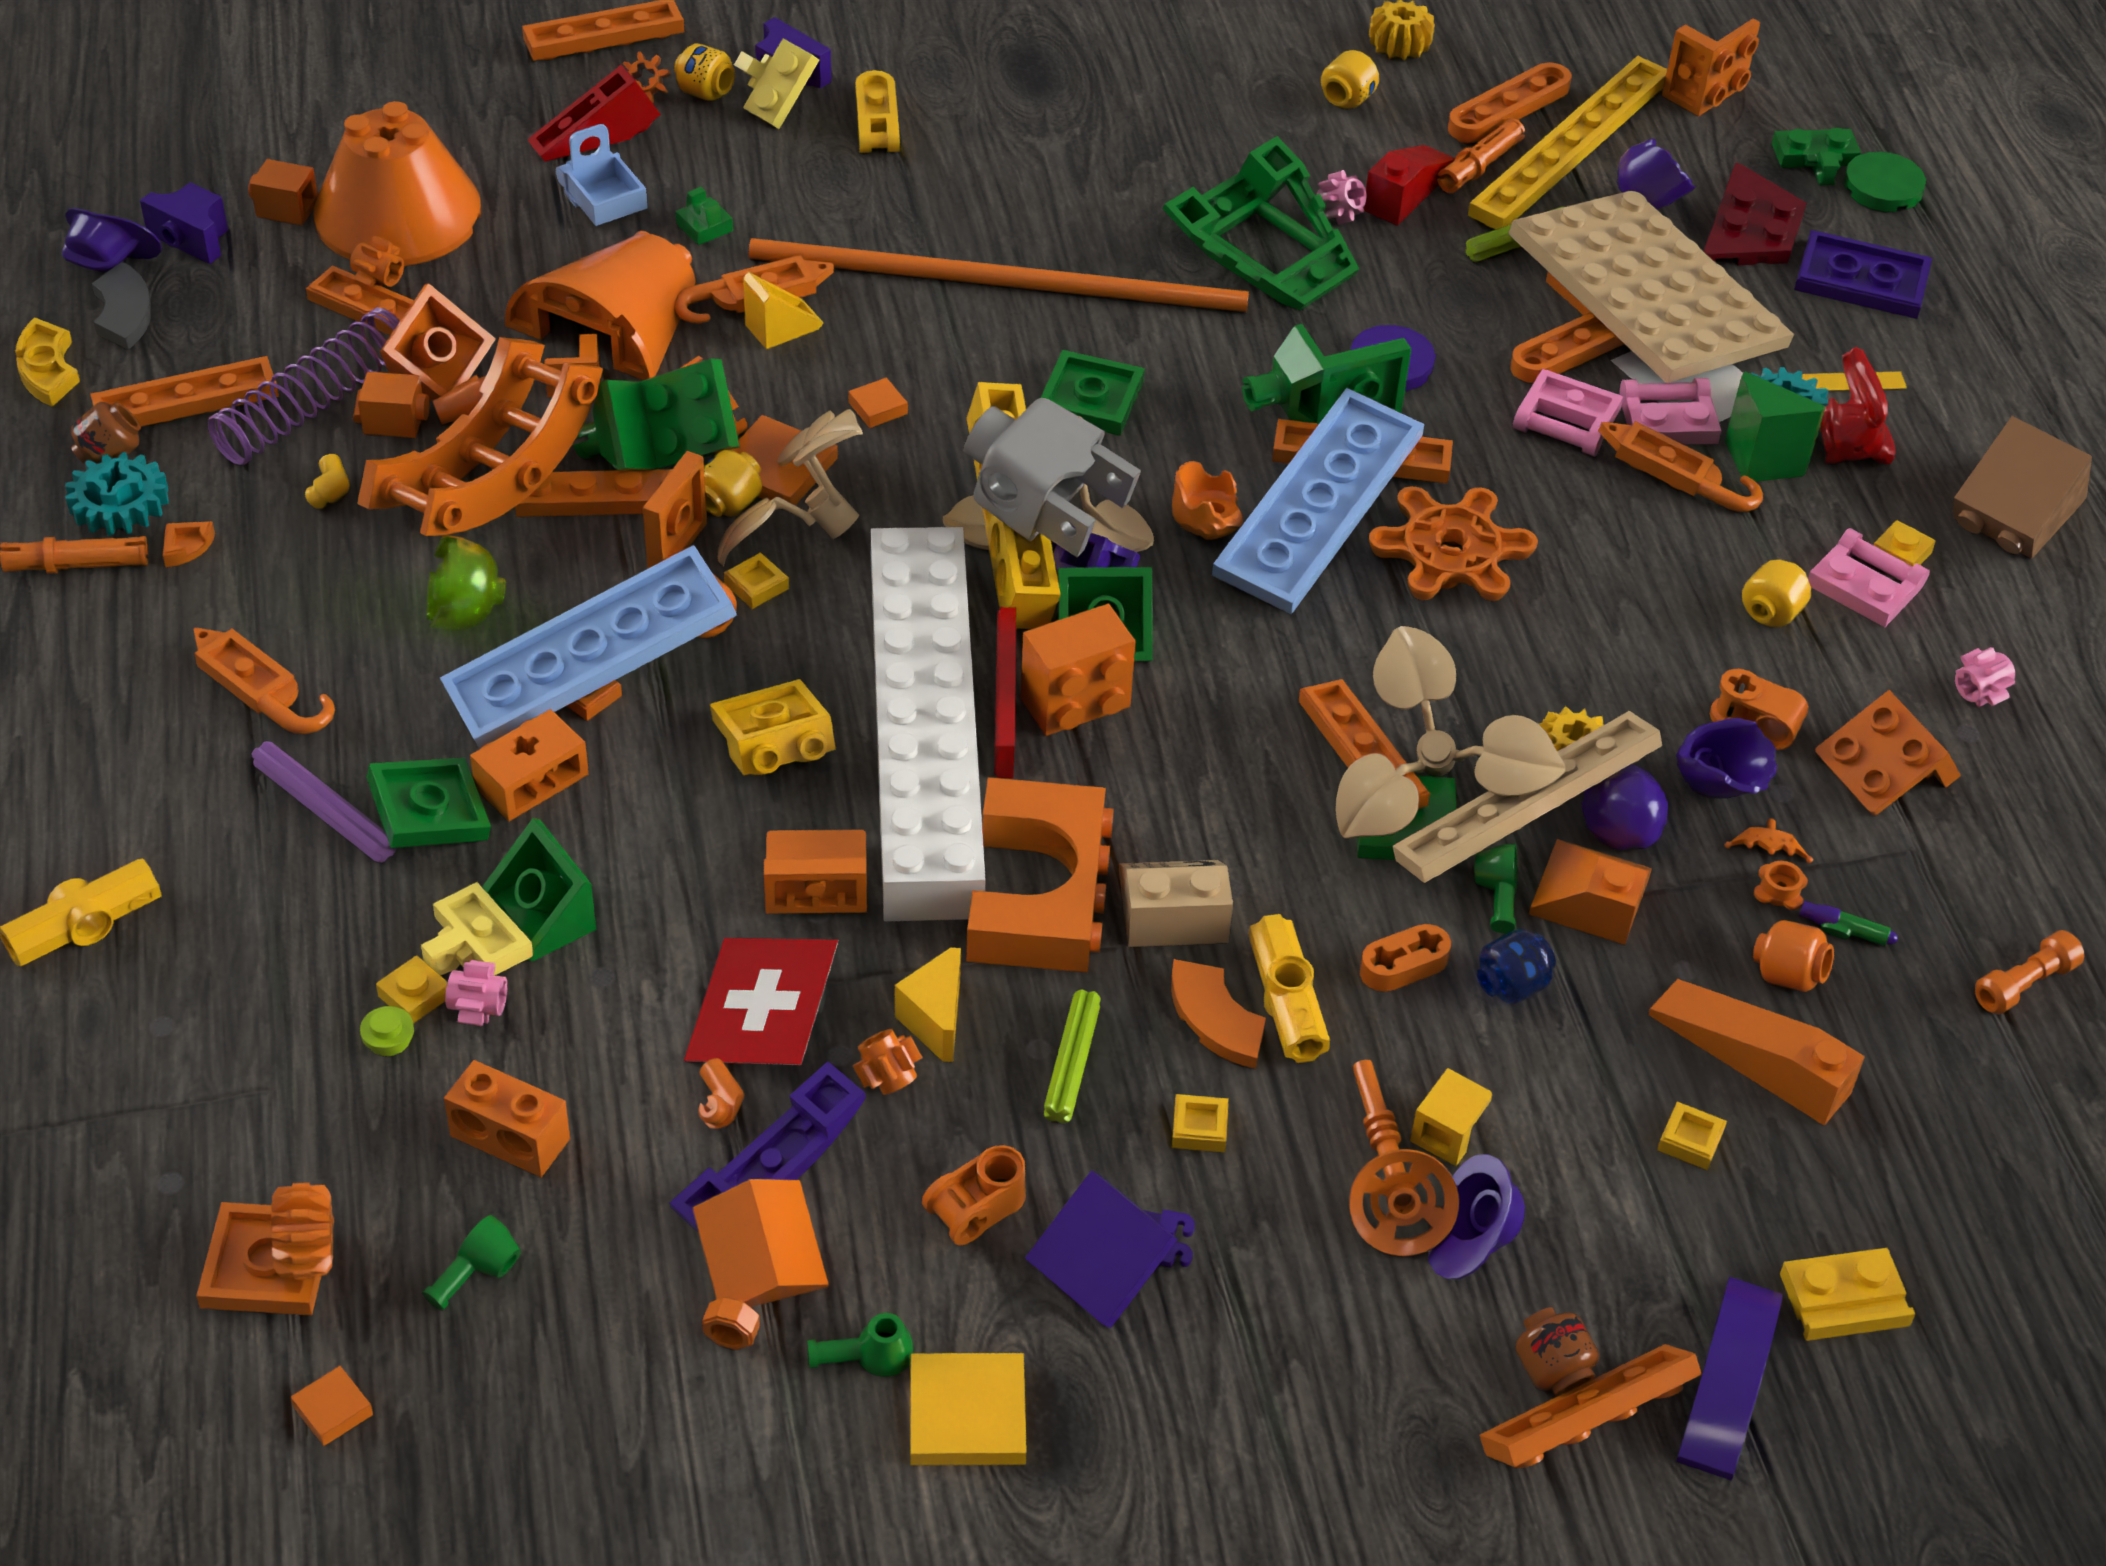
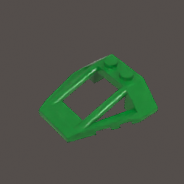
[1162,136,1359,311]

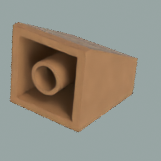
[1953,416,2092,559]

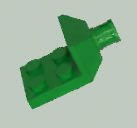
[1242,324,1412,424]
[573,358,740,471]

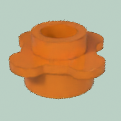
[1754,861,1808,910]

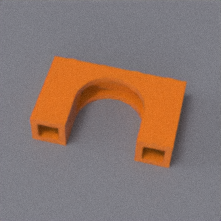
[966,777,1114,973]

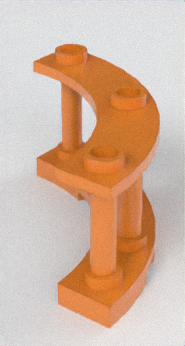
[357,337,603,536]

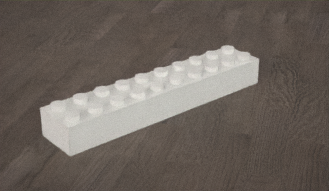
[871,527,985,921]

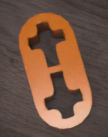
[1360,924,1451,992]

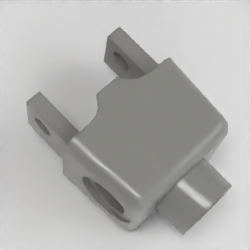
[963,398,1141,557]

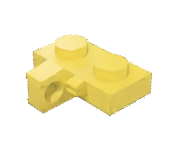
[734,38,819,129]
[421,882,533,976]

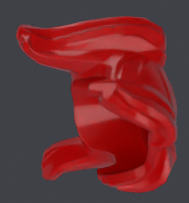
[1820,347,1896,465]

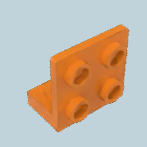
[1662,18,1760,117]
[1815,690,1961,816]
[764,830,867,914]

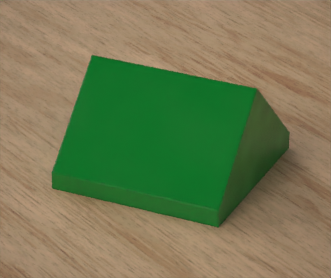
[1724,371,1826,482]
[1056,567,1153,661]
[482,818,596,961]

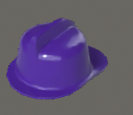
[62,208,162,273]
[1428,1154,1525,1280]

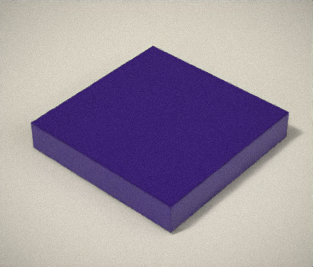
[1025,1170,1178,1328]

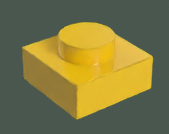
[1874,520,1936,566]
[376,955,448,1024]

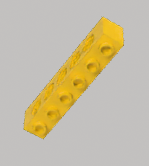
[967,382,1061,629]

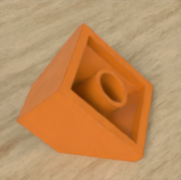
[1529,839,1652,945]

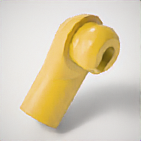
[305,454,350,509]

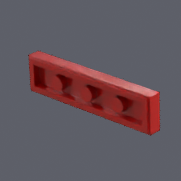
[994,607,1016,779]

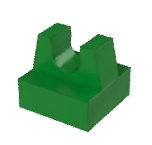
[675,187,733,246]

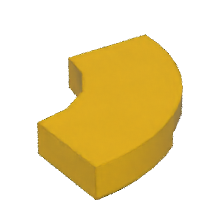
[15,317,80,407]

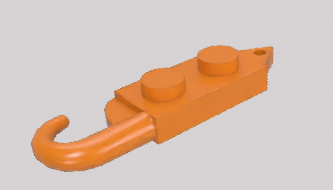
[675,255,834,323]
[1598,421,1763,512]
[193,628,335,734]

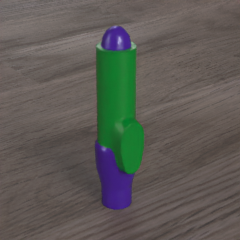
[1799,900,1898,946]

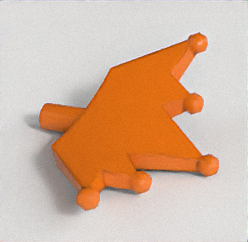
[1724,818,1813,863]

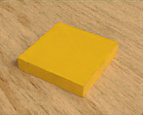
[910,1353,1026,1465]

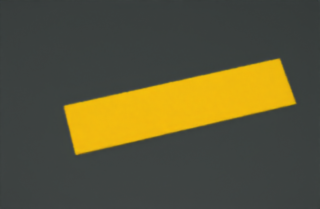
[1802,371,1907,391]

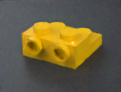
[710,679,836,776]

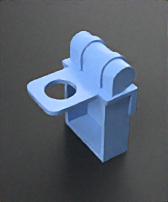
[556,124,647,226]

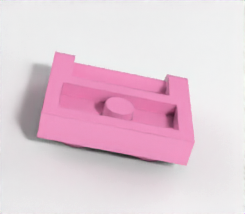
[1513,369,1624,457]
[1620,378,1721,445]
[1808,528,1930,627]

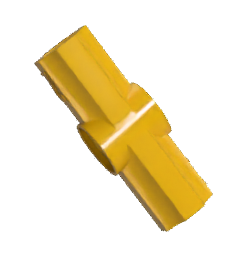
[0,858,162,967]
[1248,914,1330,1063]

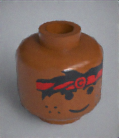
[71,402,141,464]
[1515,1307,1599,1396]

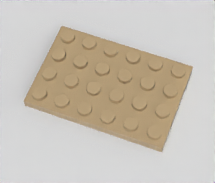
[1508,191,1794,383]

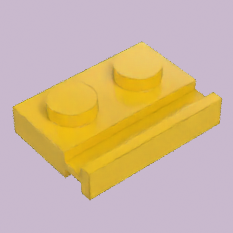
[1780,1248,1915,1341]

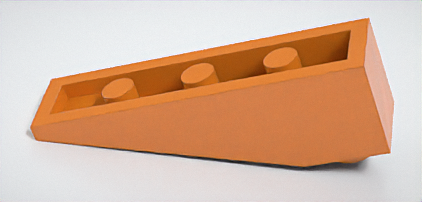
[1648,979,1865,1125]

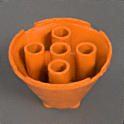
[313,101,481,266]

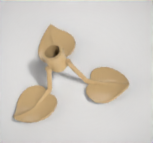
[718,409,863,567]
[942,416,1154,552]
[1336,626,1565,839]

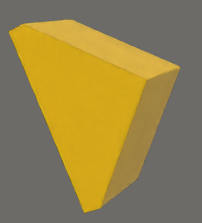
[743,272,823,349]
[895,948,961,1062]

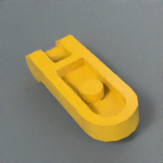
[855,70,900,153]

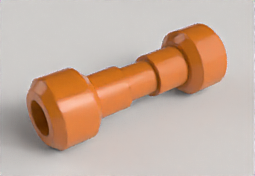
[1975,930,2084,1015]

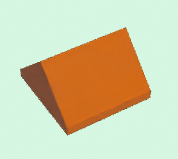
[380,283,496,401]
[693,1179,829,1307]

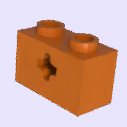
[470,709,589,821]

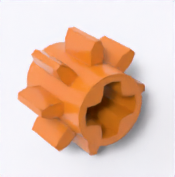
[623,51,671,103]
[350,236,404,288]
[853,1029,922,1095]

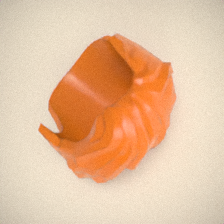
[1172,461,1243,540]

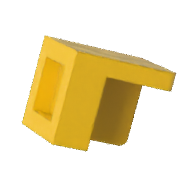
[1410,1068,1492,1166]

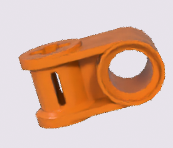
[1709,669,1809,750]
[921,1145,1026,1246]

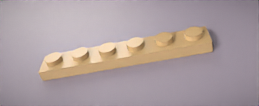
[1393,711,1662,883]

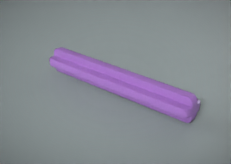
[252,741,397,863]

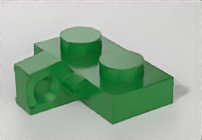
[1772,128,1861,185]

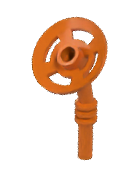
[1349,1060,1459,1256]

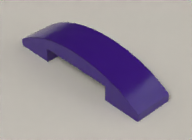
[669,1061,866,1232]
[1676,1276,1783,1481]

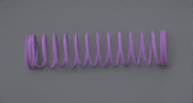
[208,307,400,465]

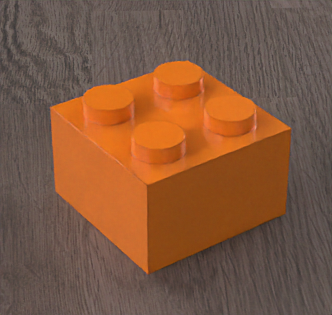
[1020,604,1136,736]

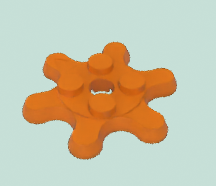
[1368,486,1538,601]

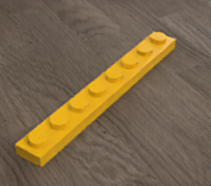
[1468,56,1667,229]

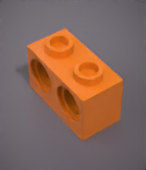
[444,1060,571,1178]

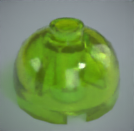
[426,535,506,631]

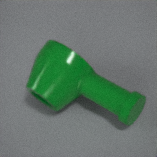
[1474,844,1517,933]
[422,1215,521,1311]
[807,1313,913,1377]

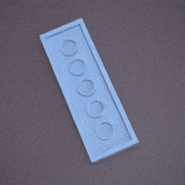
[1212,388,1424,614]
[440,545,737,749]

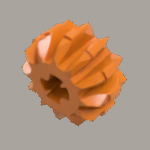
[271,1182,333,1280]

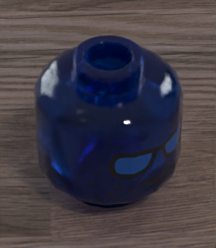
[1477,928,1556,1004]

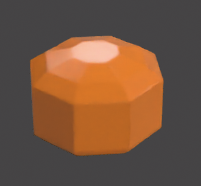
[702,1297,760,1350]

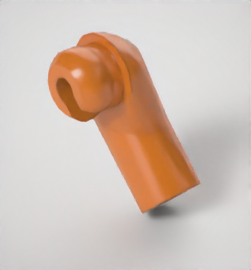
[698,1058,744,1129]

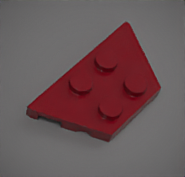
[1703,163,1807,266]

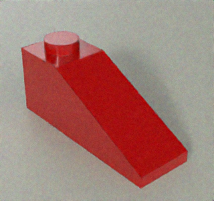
[527,64,661,162]
[1363,145,1455,226]

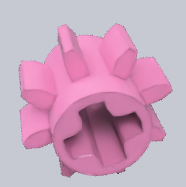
[1317,170,1367,225]
[1955,647,2015,707]
[445,960,507,1026]

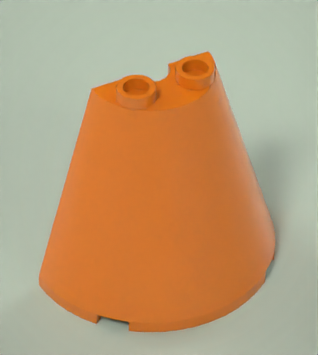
[505,231,696,380]

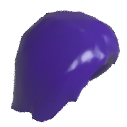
[1617,138,1696,210]
[1676,718,1777,799]
[1581,764,1668,850]

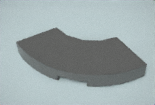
[92,261,151,350]

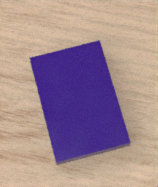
[1794,230,1933,319]

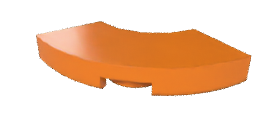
[1171,959,1266,1069]

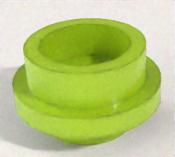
[360,1006,414,1056]

